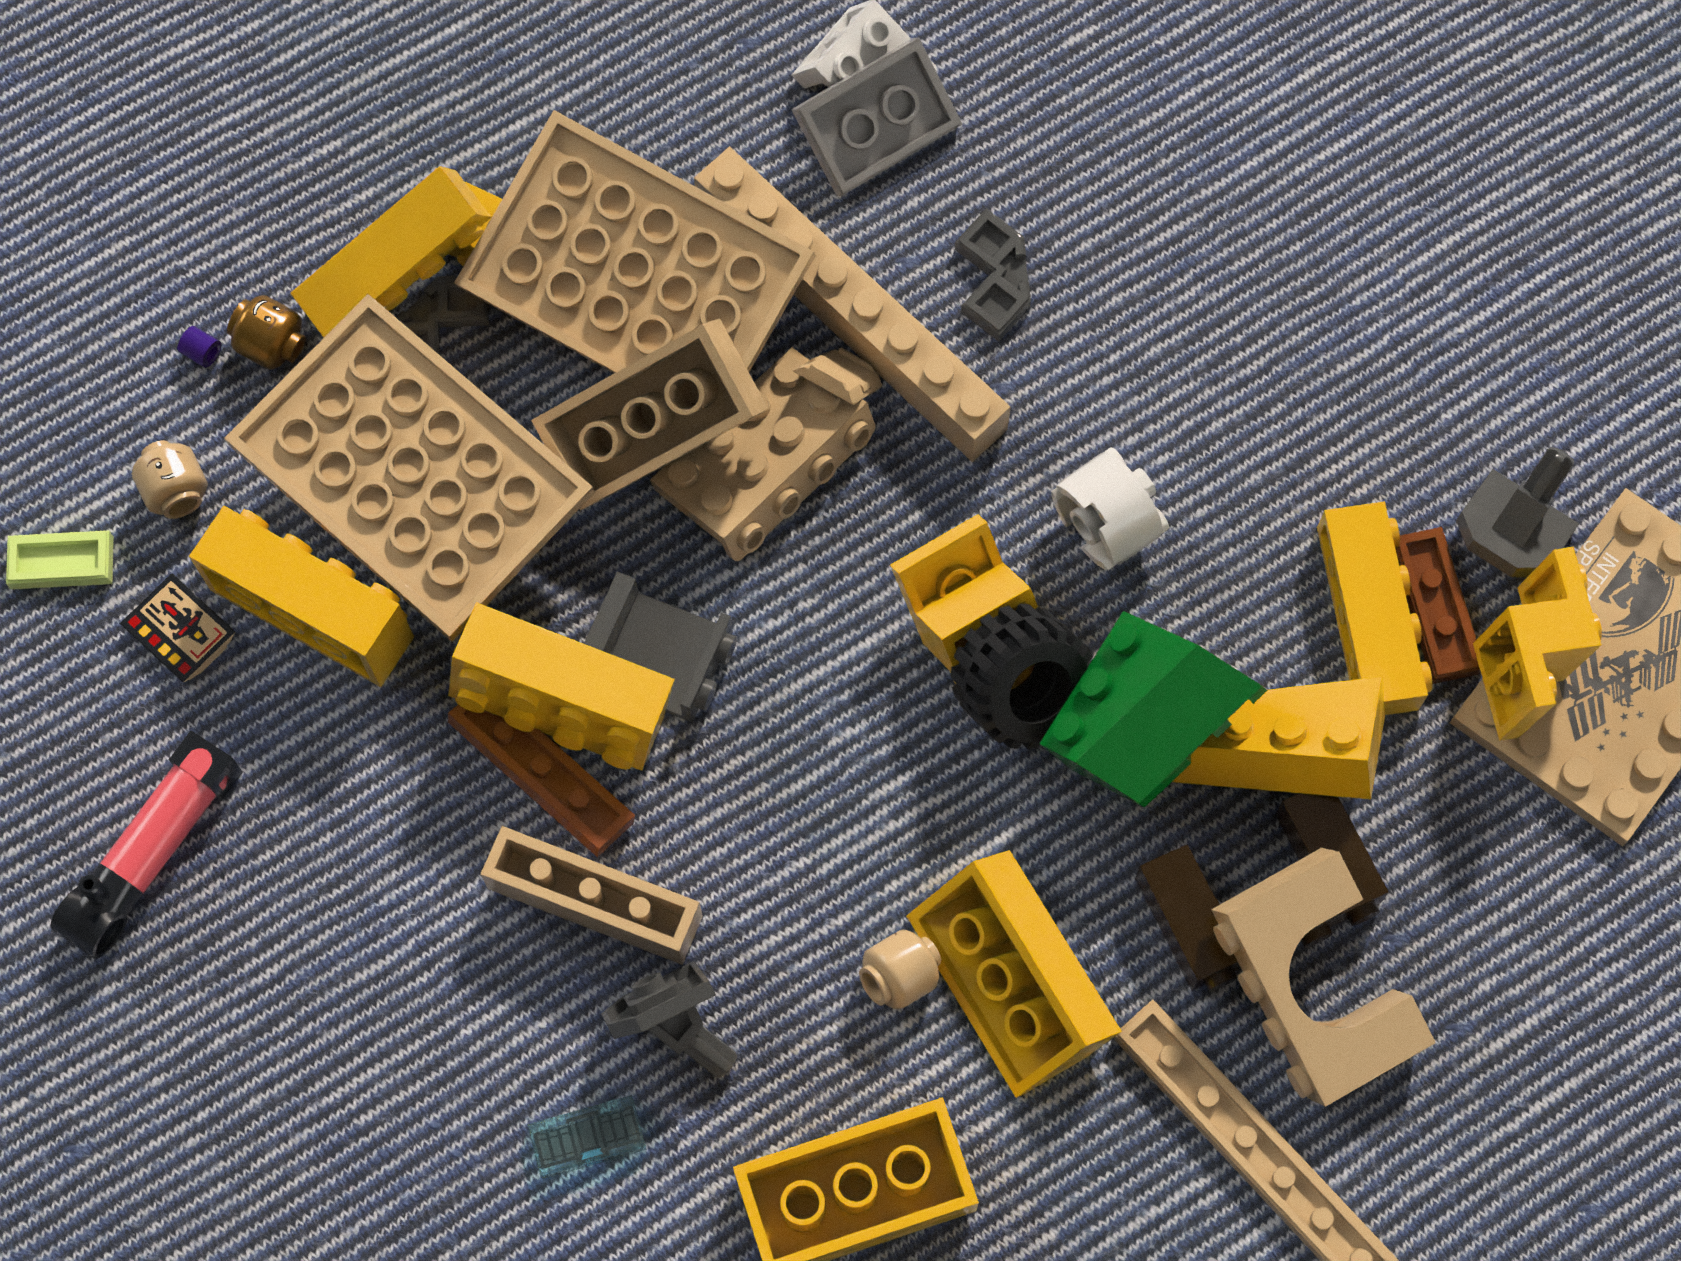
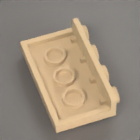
[650,347,876,561]

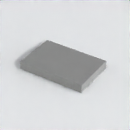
[791,38,962,196]

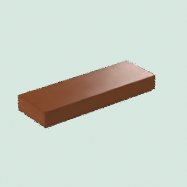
[1395,527,1481,684]

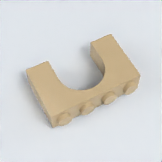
[1211,848,1436,1107]

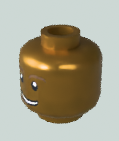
[227,295,306,370]

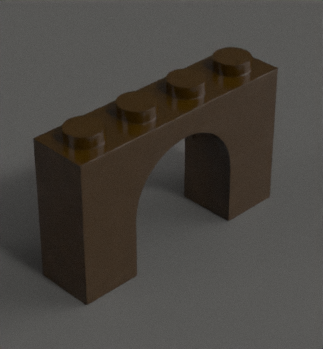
[1135,793,1389,992]

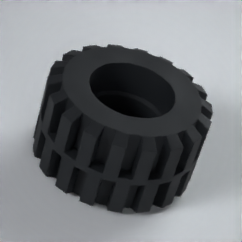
[951,604,1093,749]

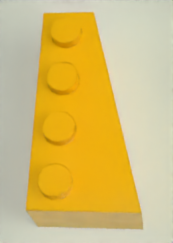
[1172,677,1385,799]

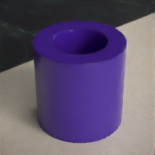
[177,326,222,368]

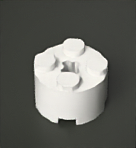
[1051,447,1170,570]

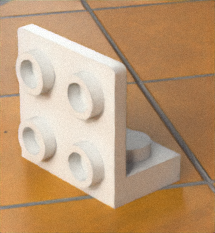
[792,0,937,89]

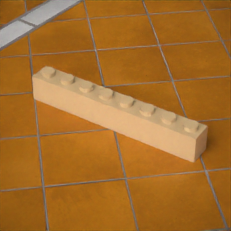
[694,146,1011,462]

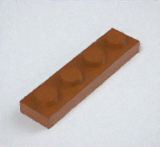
[447,705,635,857]

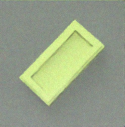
[6,530,114,589]

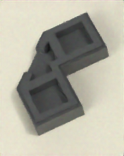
[954,208,1031,342]
[396,275,489,355]

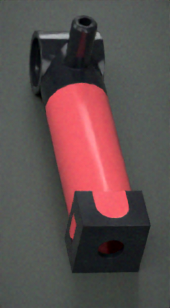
[50,731,243,959]

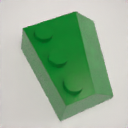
[1039,611,1268,808]

